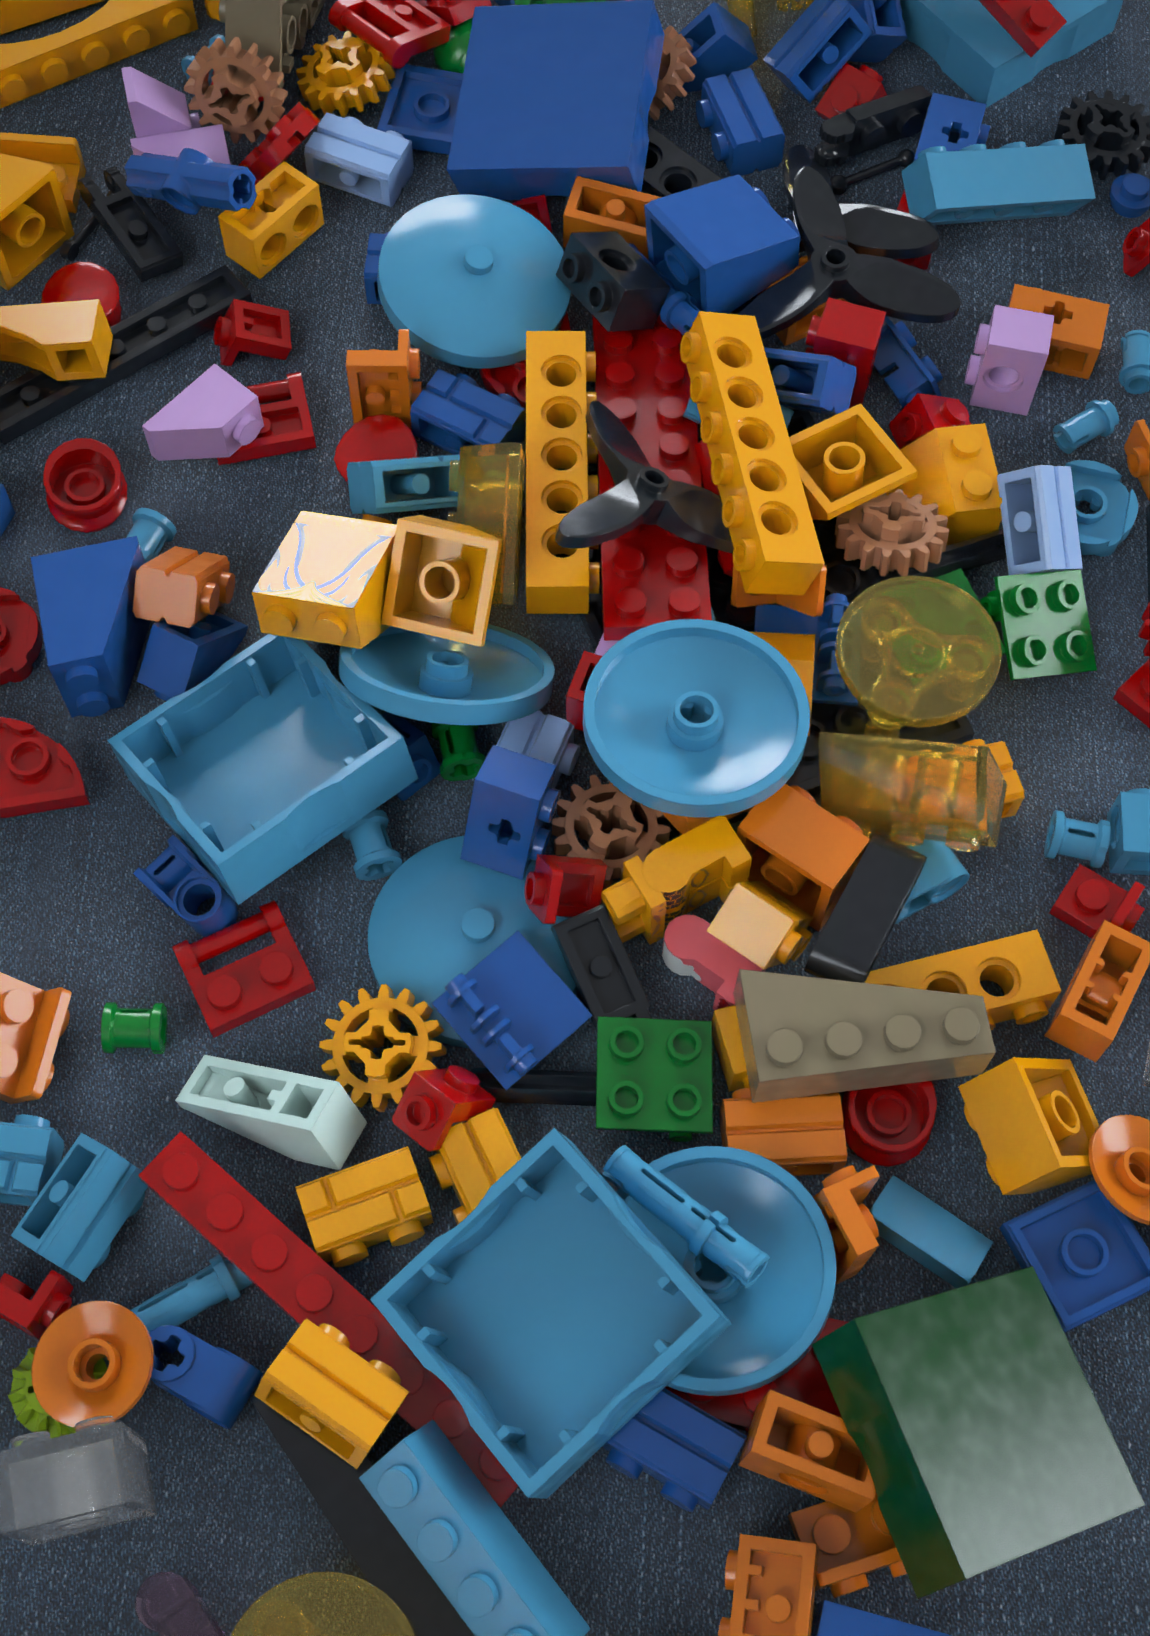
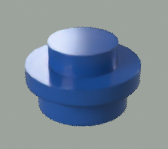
[1109,173,1150,218]

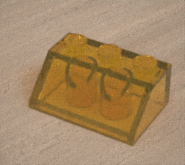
[447,442,525,610]
[818,732,1007,852]

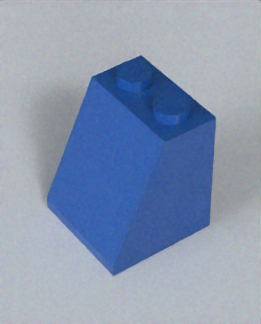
[644,174,801,314]
[30,536,151,717]

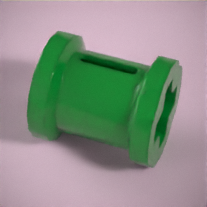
[431,723,486,781]
[101,1002,168,1054]

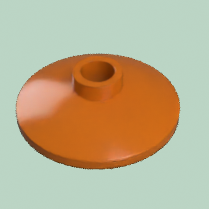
[1088,1114,1150,1225]
[31,1301,154,1429]

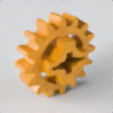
[296,30,396,117]
[319,984,447,1112]

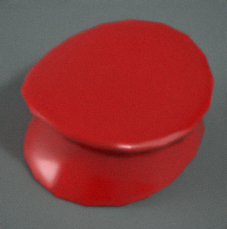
[41,262,122,327]
[334,414,420,485]
[43,438,128,533]
[842,1081,937,1167]

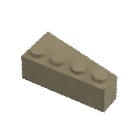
[219,0,326,88]
[733,969,996,1103]

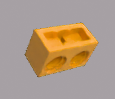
[218,161,324,279]

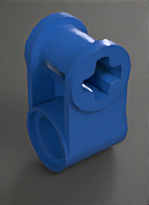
[133,835,238,937]
[149,1325,263,1430]

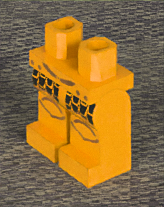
[601,816,752,945]

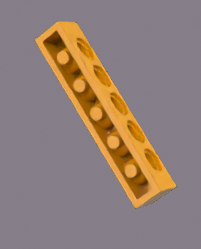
[680,311,825,595]
[526,331,599,614]
[712,929,1061,1092]

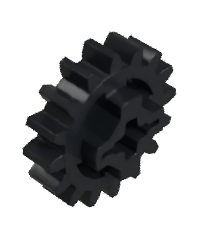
[1054,90,1150,180]

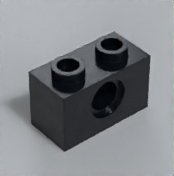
[556,231,670,332]

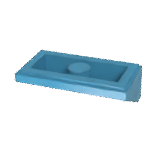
[869,1175,993,1288]

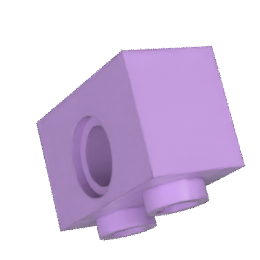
[964,305,1054,416]

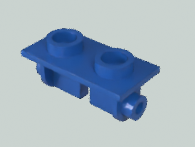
[874,316,943,408]

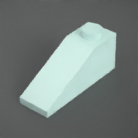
[175,1055,367,1171]

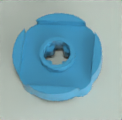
[1065,460,1138,557]

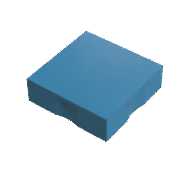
[900,0,1123,108]
[107,634,419,905]
[370,1128,732,1499]

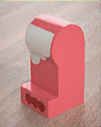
[662,914,766,1010]

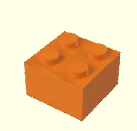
[737,784,870,932]

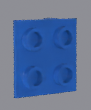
[754,593,860,706]
[431,931,593,1091]

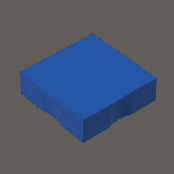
[447,0,665,200]

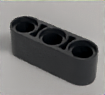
[804,833,927,983]

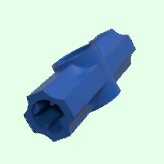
[124,148,257,215]

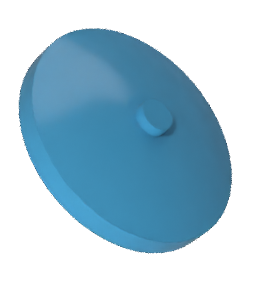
[377,194,571,368]
[583,619,810,818]
[338,624,555,725]
[368,836,578,1048]
[617,1146,837,1396]

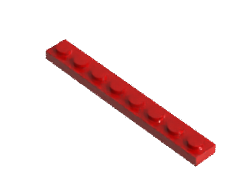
[138,1131,518,1508]

